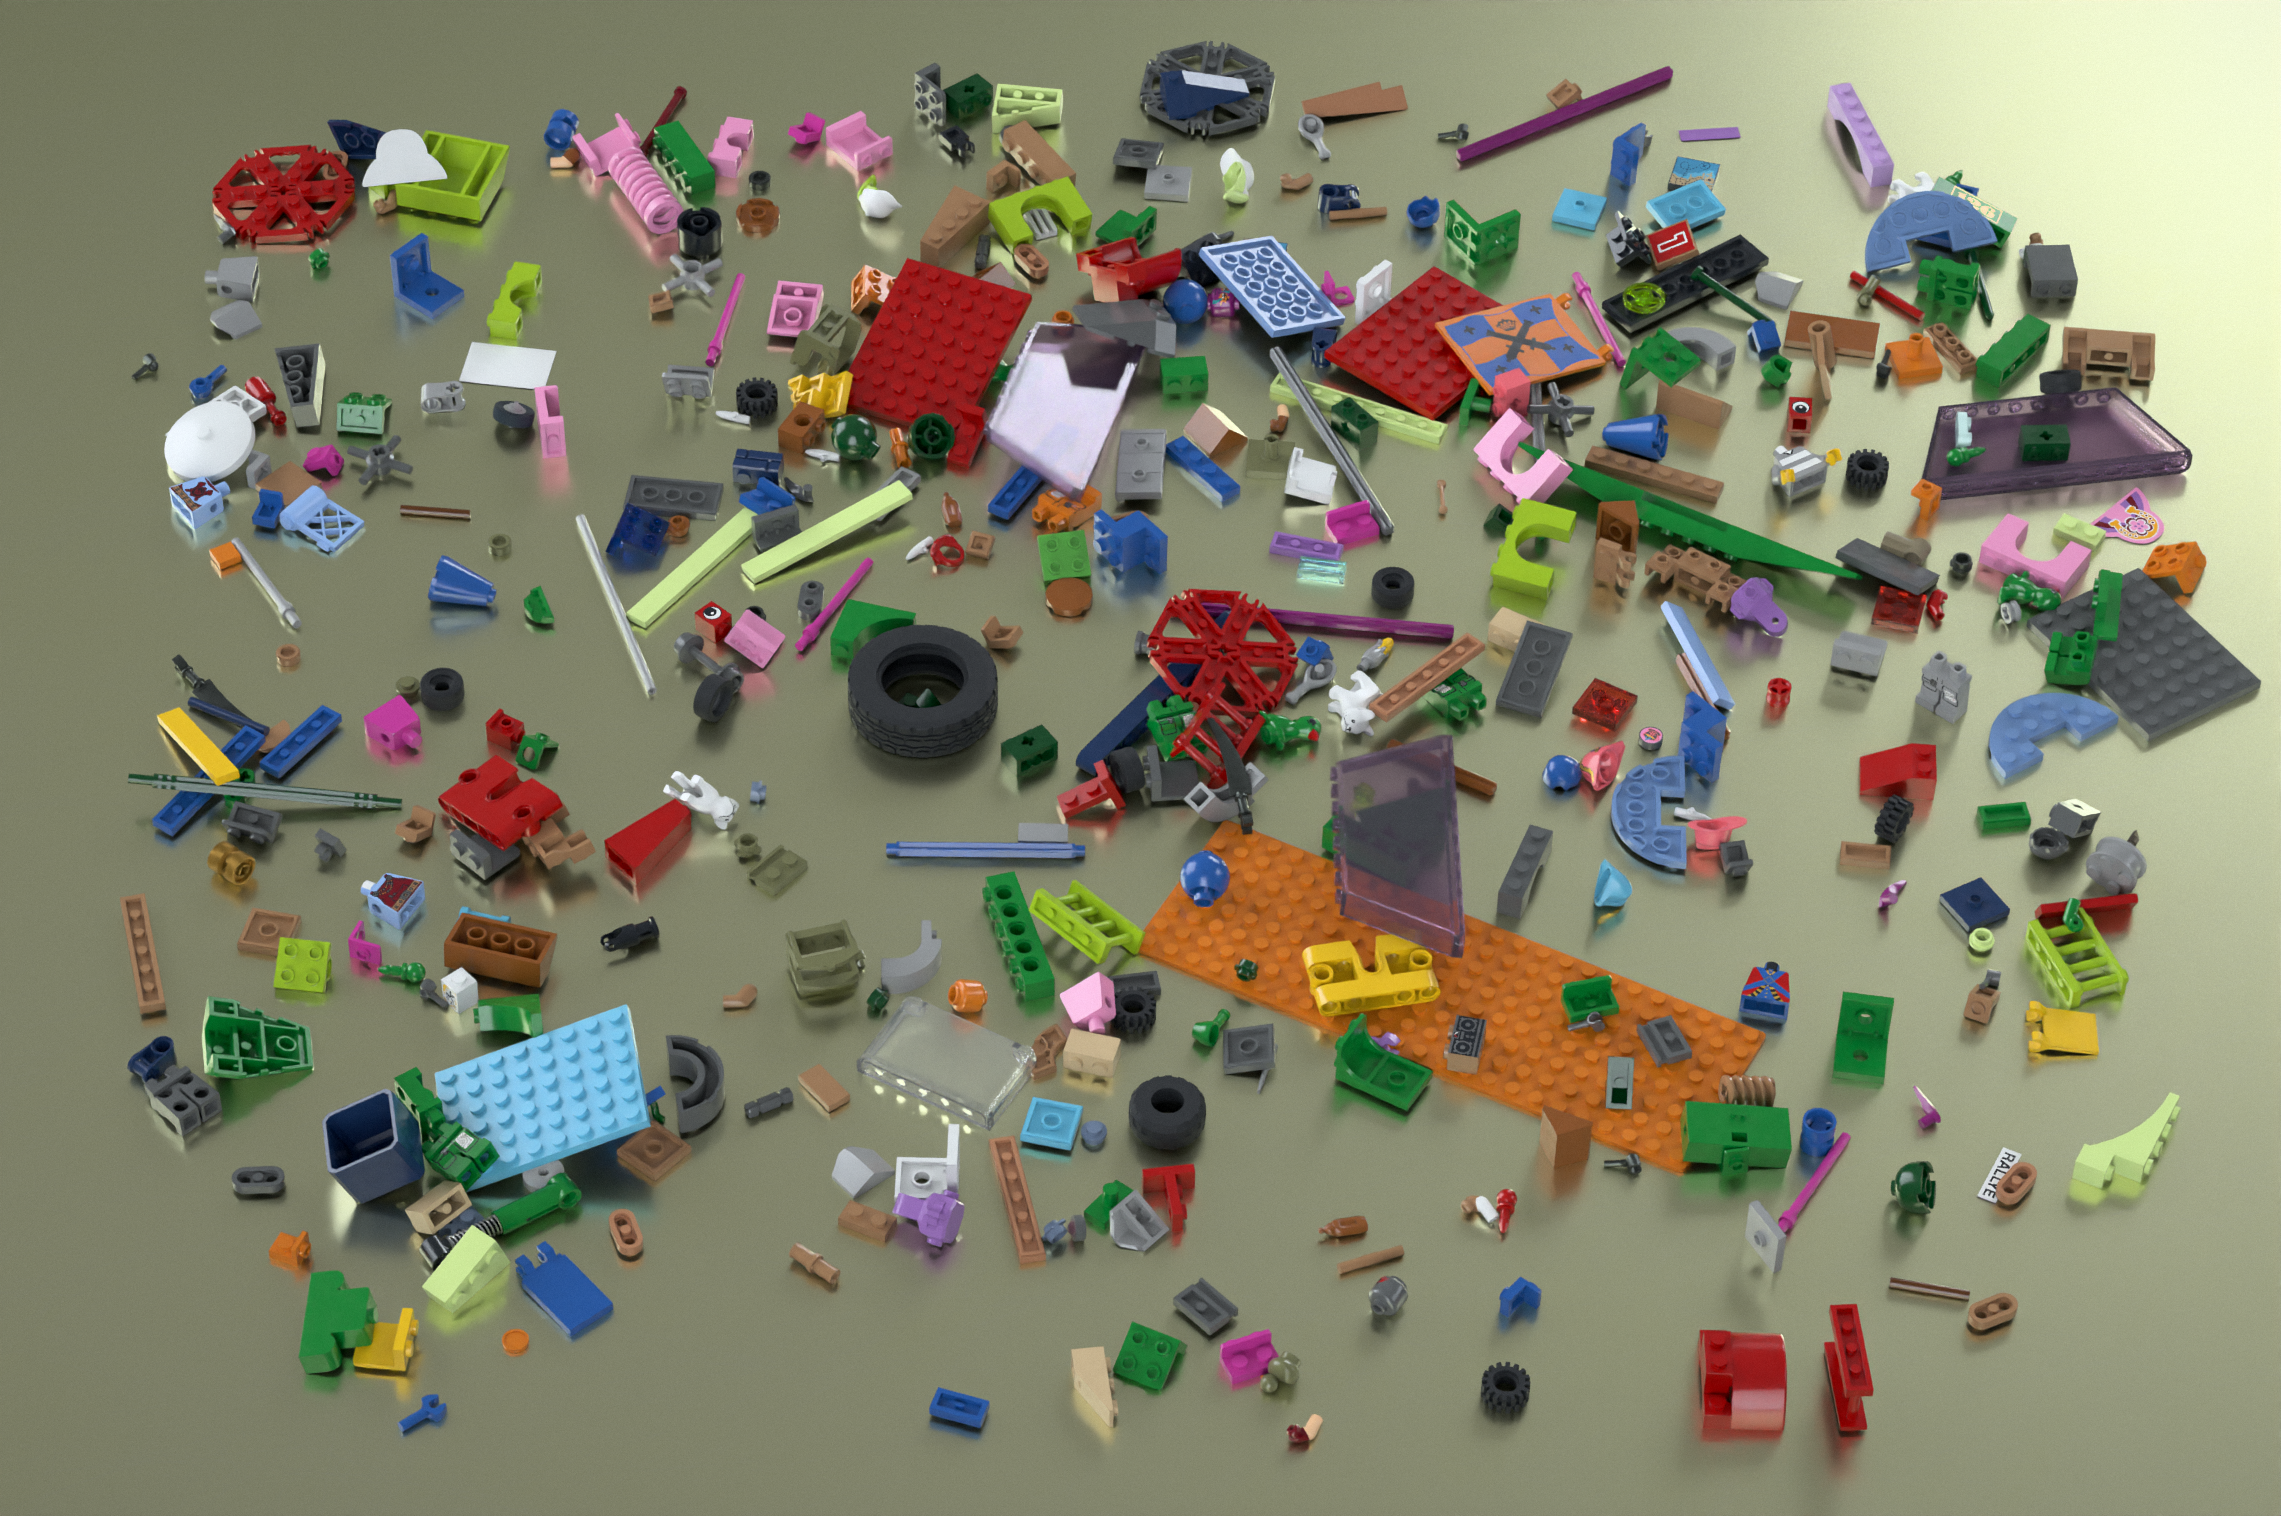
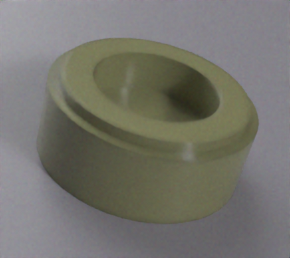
[488,534,512,556]

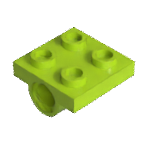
[273,937,332,994]

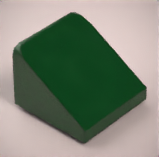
[1483,503,1514,532]

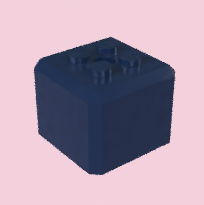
[322,1089,425,1204]

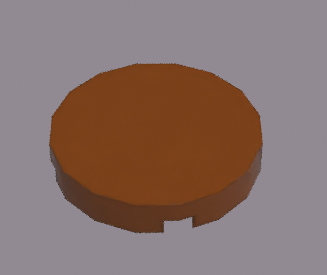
[736,198,780,233]
[1045,577,1093,616]

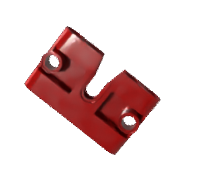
[437,755,563,851]

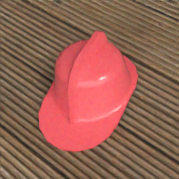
[1688,816,1747,850]

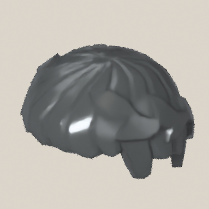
[2029,827,2069,860]

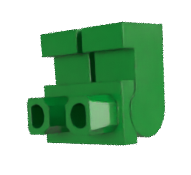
[2044,631,2098,685]

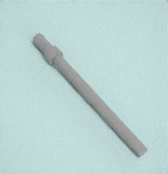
[231,538,302,628]

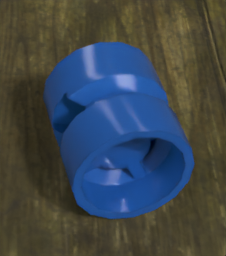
[544,109,579,151]
[1799,1108,1837,1157]

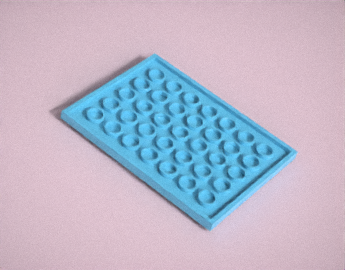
[435,1004,651,1192]

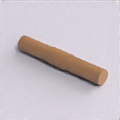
[1329,207,1387,220]
[1337,1245,1404,1274]

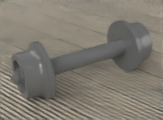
[674,632,744,693]

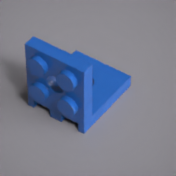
[390,233,465,319]

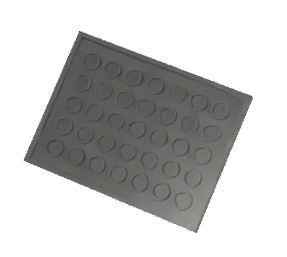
[2027,568,2261,742]

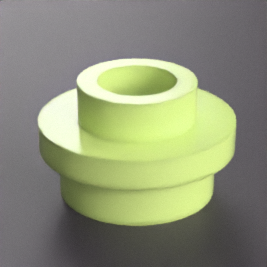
[1969,928,1995,951]

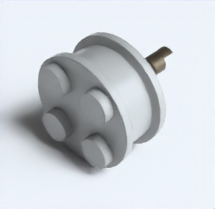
[2086,830,2147,895]

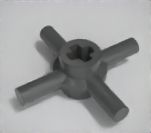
[1527,382,1595,437]
[347,435,413,485]

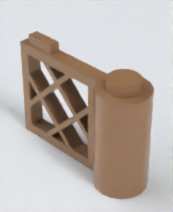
[1808,320,1837,399]

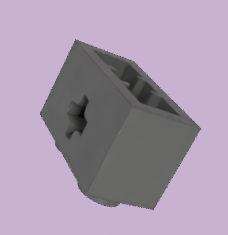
[2048,799,2101,838]

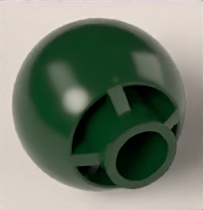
[831,414,881,461]

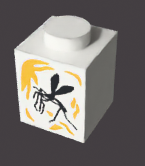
[441,967,479,1014]

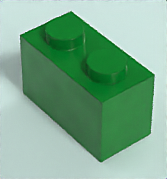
[1160,356,1209,394]

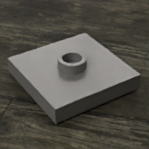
[1144,165,1192,202]
[1745,1200,1786,1273]

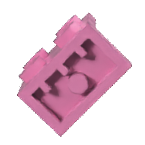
[724,609,785,669]

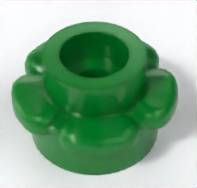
[308,248,330,269]

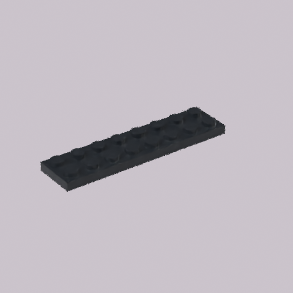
[1602,234,1769,333]

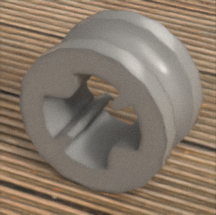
[2000,600,2021,624]

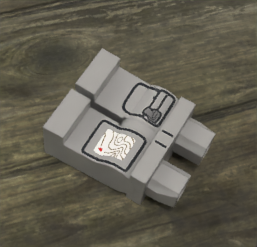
[1915,651,1972,724]

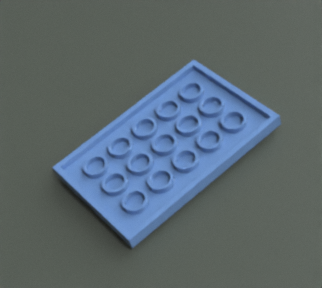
[1199,236,1346,338]

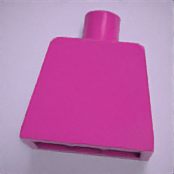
[363,695,422,750]

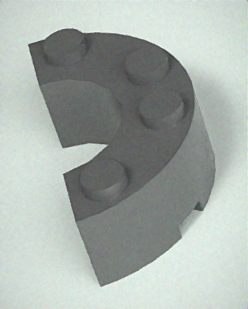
[666,1035,725,1133]

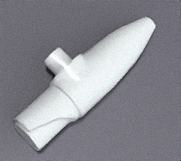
[716,411,751,424]
[805,449,841,462]
[906,536,934,560]
[1674,807,1711,821]

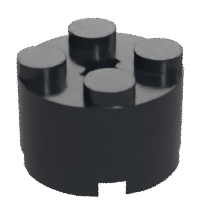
[677,207,723,260]

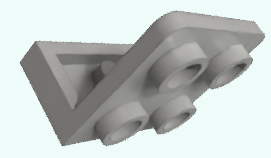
[662,365,715,399]
[1830,631,1888,676]

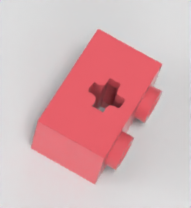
[1491,368,1531,419]

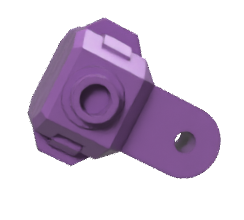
[1730,577,1788,637]
[892,1190,965,1247]

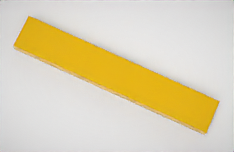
[157,707,240,786]

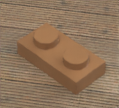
[838,1200,897,1242]

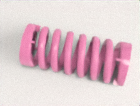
[608,147,683,234]

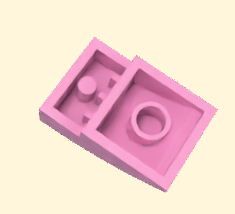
[767,280,824,337]

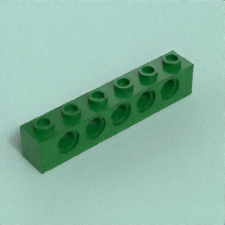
[982,871,1055,1002]

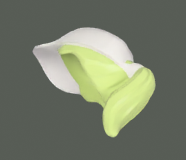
[1220,148,1254,204]

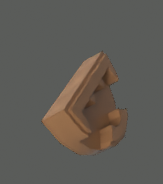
[255,719,291,754]

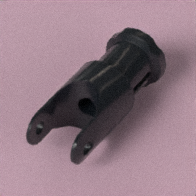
[600,916,660,952]

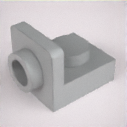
[246,449,272,489]

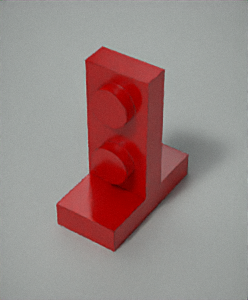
[946,403,992,468]
[1056,760,1126,819]
[1142,1163,1195,1232]

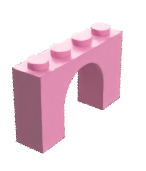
[1473,408,1573,504]
[1979,513,2092,599]

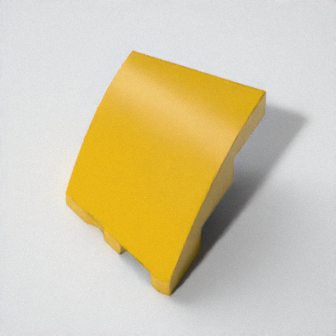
[788,371,853,418]

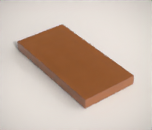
[1784,310,1880,358]

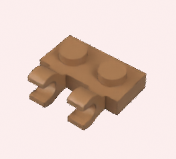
[1593,537,1637,589]

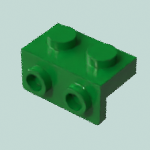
[1561,975,1619,1023]

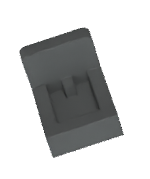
[1719,840,1753,876]

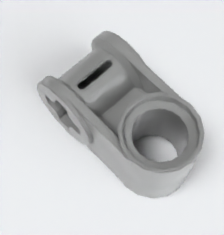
[421,381,466,413]

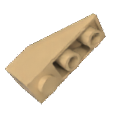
[1071,1346,1118,1427]

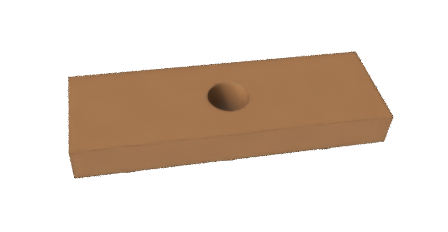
[1923,322,1977,375]

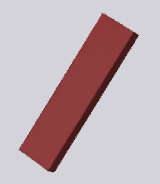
[2034,893,2139,920]

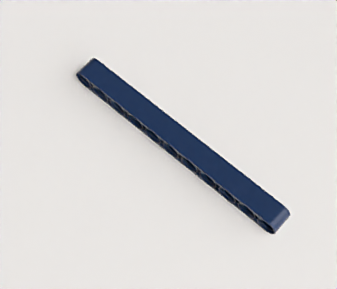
[1075,610,1230,777]

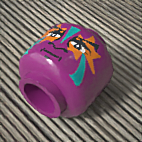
[1207,288,1240,317]

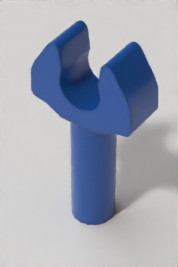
[397,1394,447,1432]

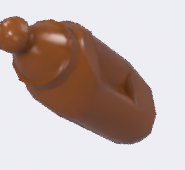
[941,492,963,528]
[1318,1215,1368,1237]

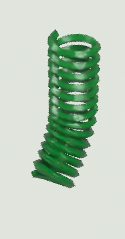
[650,1102,665,1123]

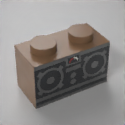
[1443,1015,1487,1075]

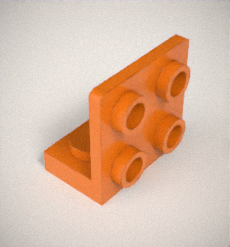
[851,265,896,315]

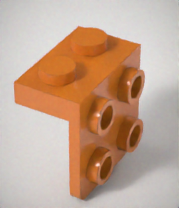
[2142,541,2207,593]

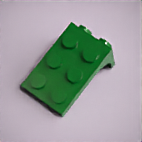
[1334,1013,1433,1111]

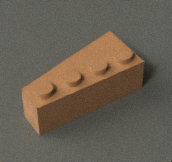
[920,185,991,268]

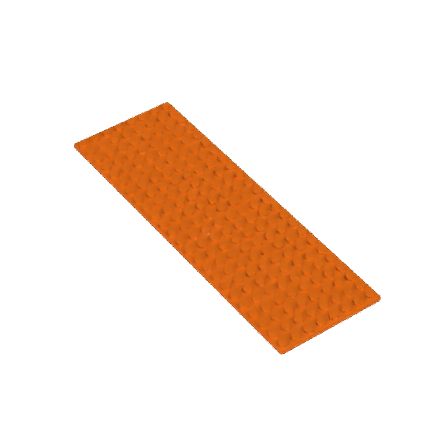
[1138,820,1766,1173]

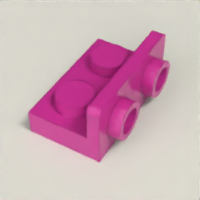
[1325,500,1380,545]
[1220,1329,1279,1385]

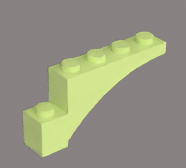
[2072,1092,2181,1189]

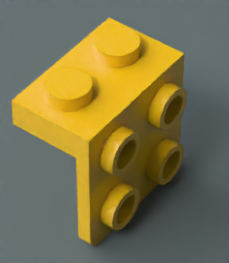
[353,1308,419,1371]

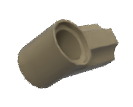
[1880,531,1931,566]

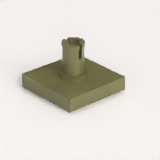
[1246,434,1295,480]

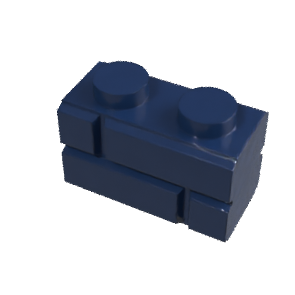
[732,448,784,486]

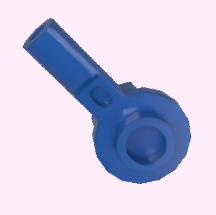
[189,365,227,398]

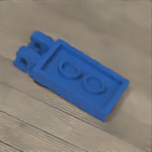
[515,1241,613,1337]

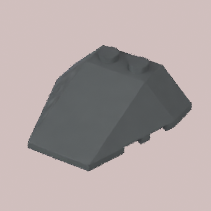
[1072,299,1176,358]

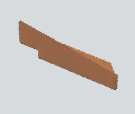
[1301,82,1408,117]

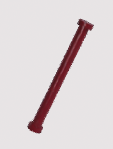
[640,86,687,157]

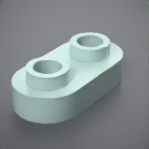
[1955,412,1972,449]

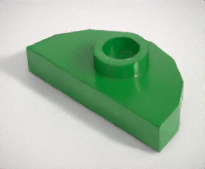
[524,586,555,624]

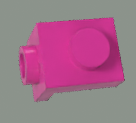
[788,112,825,144]
[302,444,344,476]

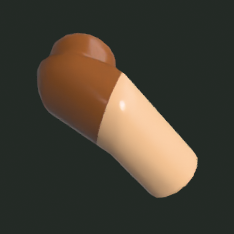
[550,148,580,168]
[1270,404,1289,433]

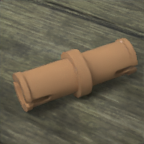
[789,1242,841,1284]

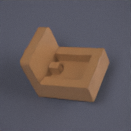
[981,616,1023,649]
[395,805,436,843]

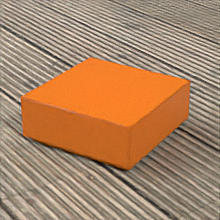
[209,541,242,570]

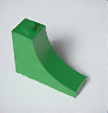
[830,599,917,659]
[473,994,543,1038]

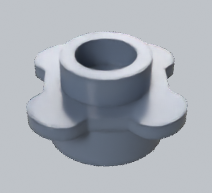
[1042,1218,1068,1244]

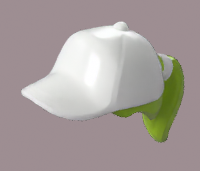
[857,175,902,218]

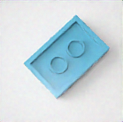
[1646,179,1726,229]

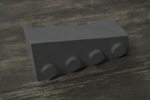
[274,343,325,427]

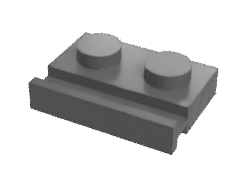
[1636,1015,1692,1068]
[1173,1277,1238,1335]

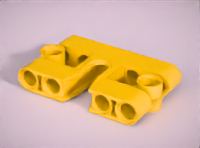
[1302,931,1441,1017]

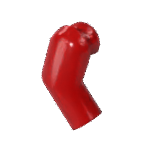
[1926,589,1948,621]

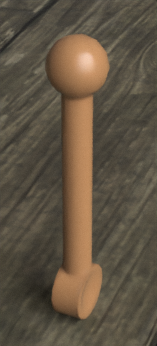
[1437,480,1448,514]

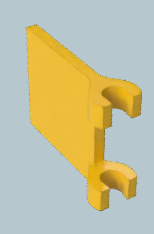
[2025,1001,2099,1055]

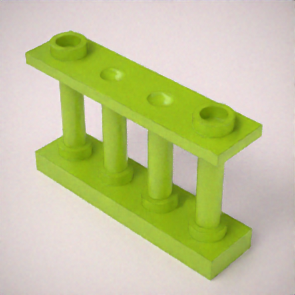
[1028,880,1146,964]
[2025,907,2129,1009]

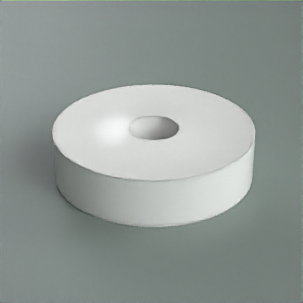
[522,1160,565,1192]

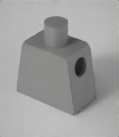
[205,256,260,302]

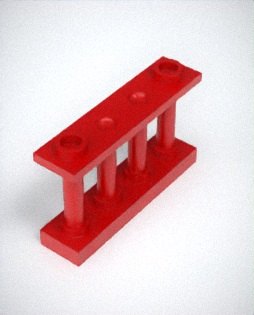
[1169,682,1266,790]
[1824,1304,1874,1431]

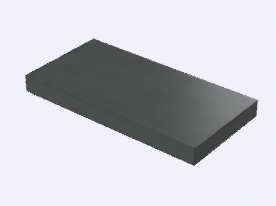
[623,475,724,521]
[1835,538,1940,595]
[1496,620,1573,718]

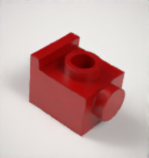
[485,708,526,751]

